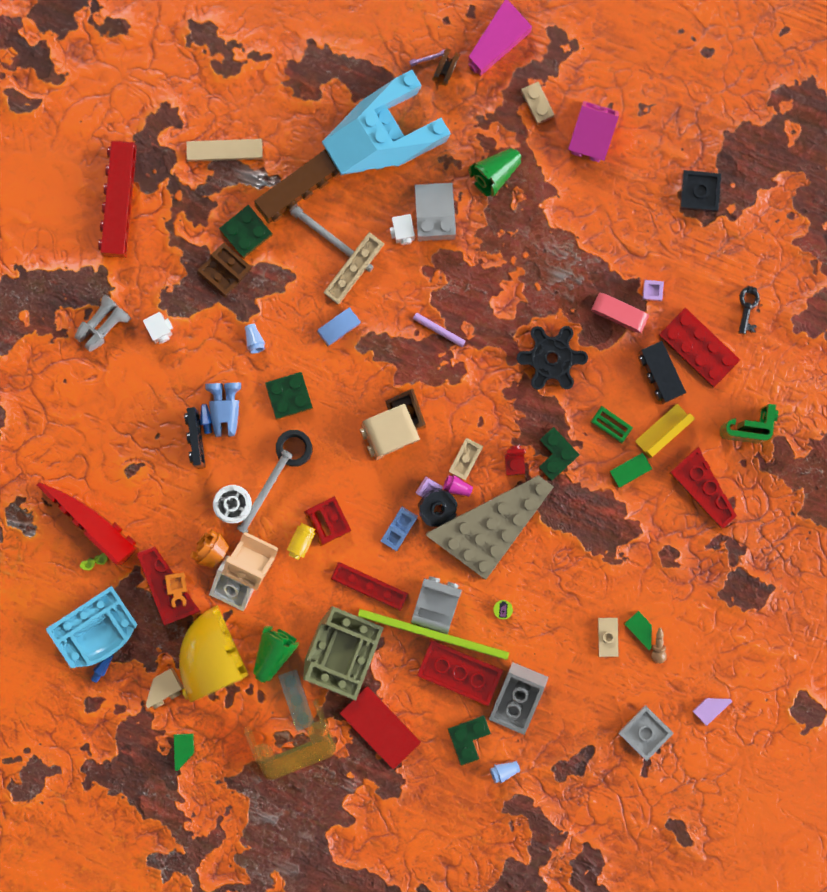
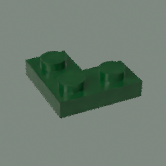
[539,427,580,481]
[448,715,491,766]

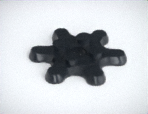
[516,326,588,390]

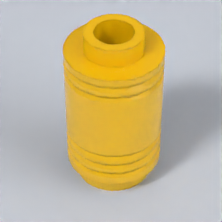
[287,523,315,560]

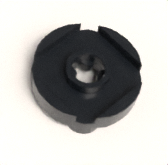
[418,488,457,527]

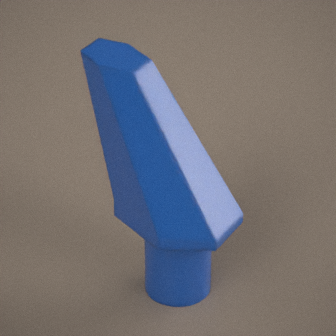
[200,404,212,434]
[91,655,113,683]

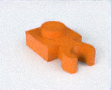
[165,573,187,608]

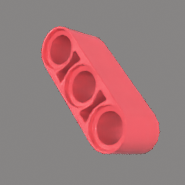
[591,293,649,333]

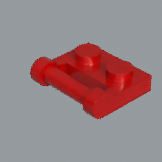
[304,496,352,546]

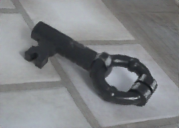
[738,285,760,335]

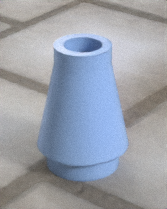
[244,324,265,354]
[490,761,520,783]

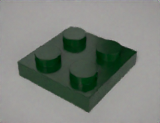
[219,205,273,258]
[265,372,313,420]

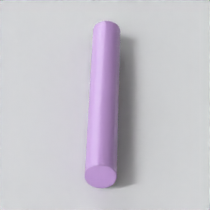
[413,313,466,347]

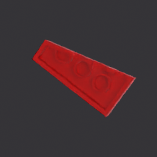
[137,547,201,626]

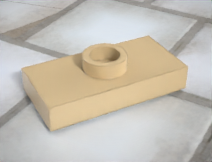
[598,618,619,657]

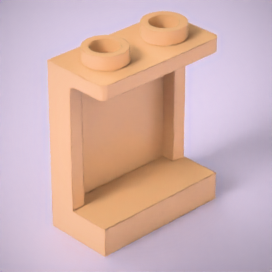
[222,532,278,591]

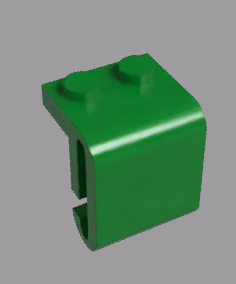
[720,404,778,444]

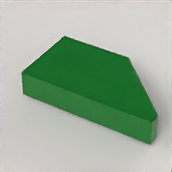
[624,611,652,650]
[174,733,195,771]

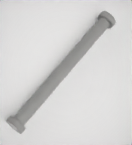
[237,449,293,533]

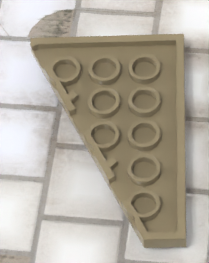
[426,475,553,580]

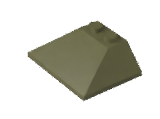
[303,606,384,700]

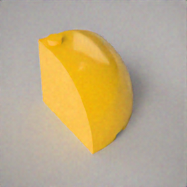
[179,605,249,703]

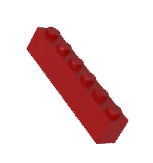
[98,140,137,258]

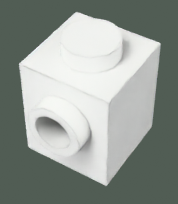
[390,214,415,245]
[143,312,173,344]

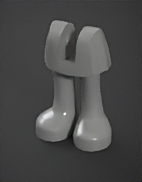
[74,294,132,352]

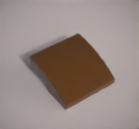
[197,243,252,298]

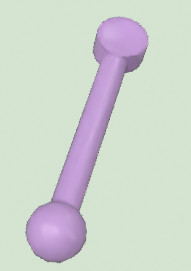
[409,50,445,66]

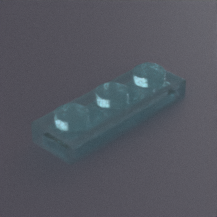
[278,669,315,731]

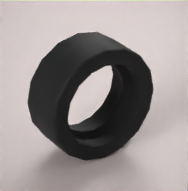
[276,430,312,467]

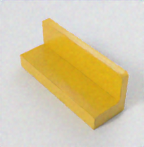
[635,404,695,458]

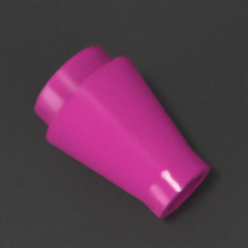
[443,475,473,497]

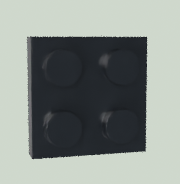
[680,170,721,212]

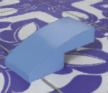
[317,307,361,346]
[381,507,418,551]

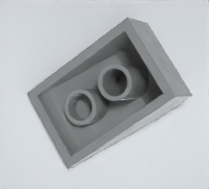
[415,183,456,241]
[489,662,548,735]

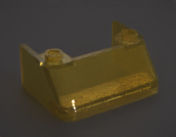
[243,699,336,780]

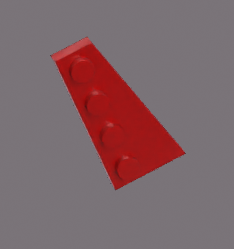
[669,446,737,529]

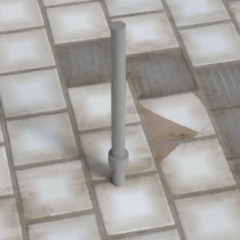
[290,205,374,272]

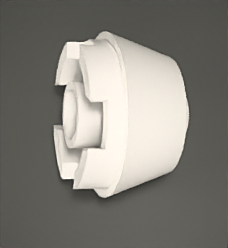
[213,485,252,524]

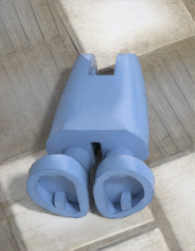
[205,383,241,437]

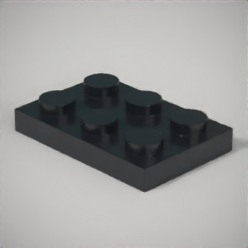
[184,407,206,469]

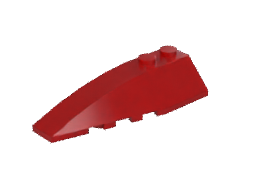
[37,482,138,565]

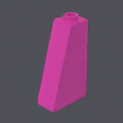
[468,0,532,76]

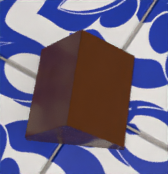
[385,389,426,430]

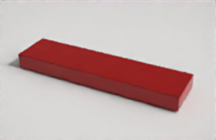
[331,562,408,611]

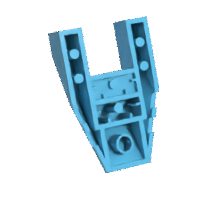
[322,70,451,175]

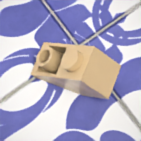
[146,668,184,709]

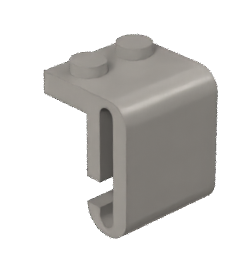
[411,576,462,634]

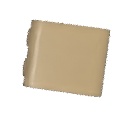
[360,404,420,460]

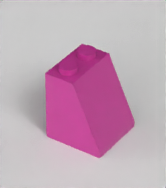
[568,101,619,162]

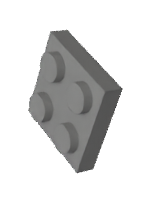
[618,705,674,761]

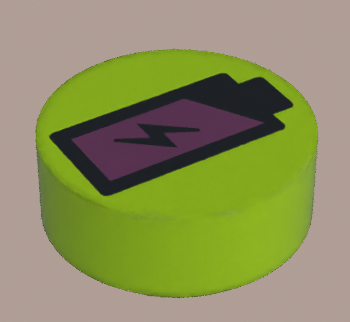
[493,600,513,619]

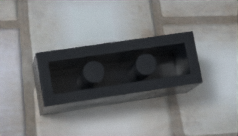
[638,341,686,404]

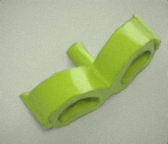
[80,553,108,570]

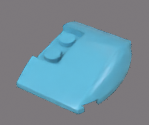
[46,586,137,668]

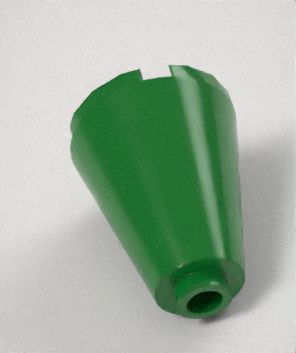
[468,148,521,197]
[253,626,299,682]

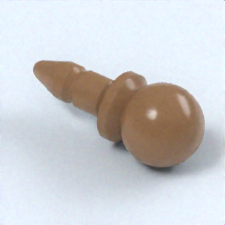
[651,628,667,664]

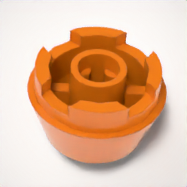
[190,529,228,568]

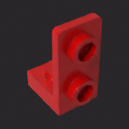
[504,445,526,476]

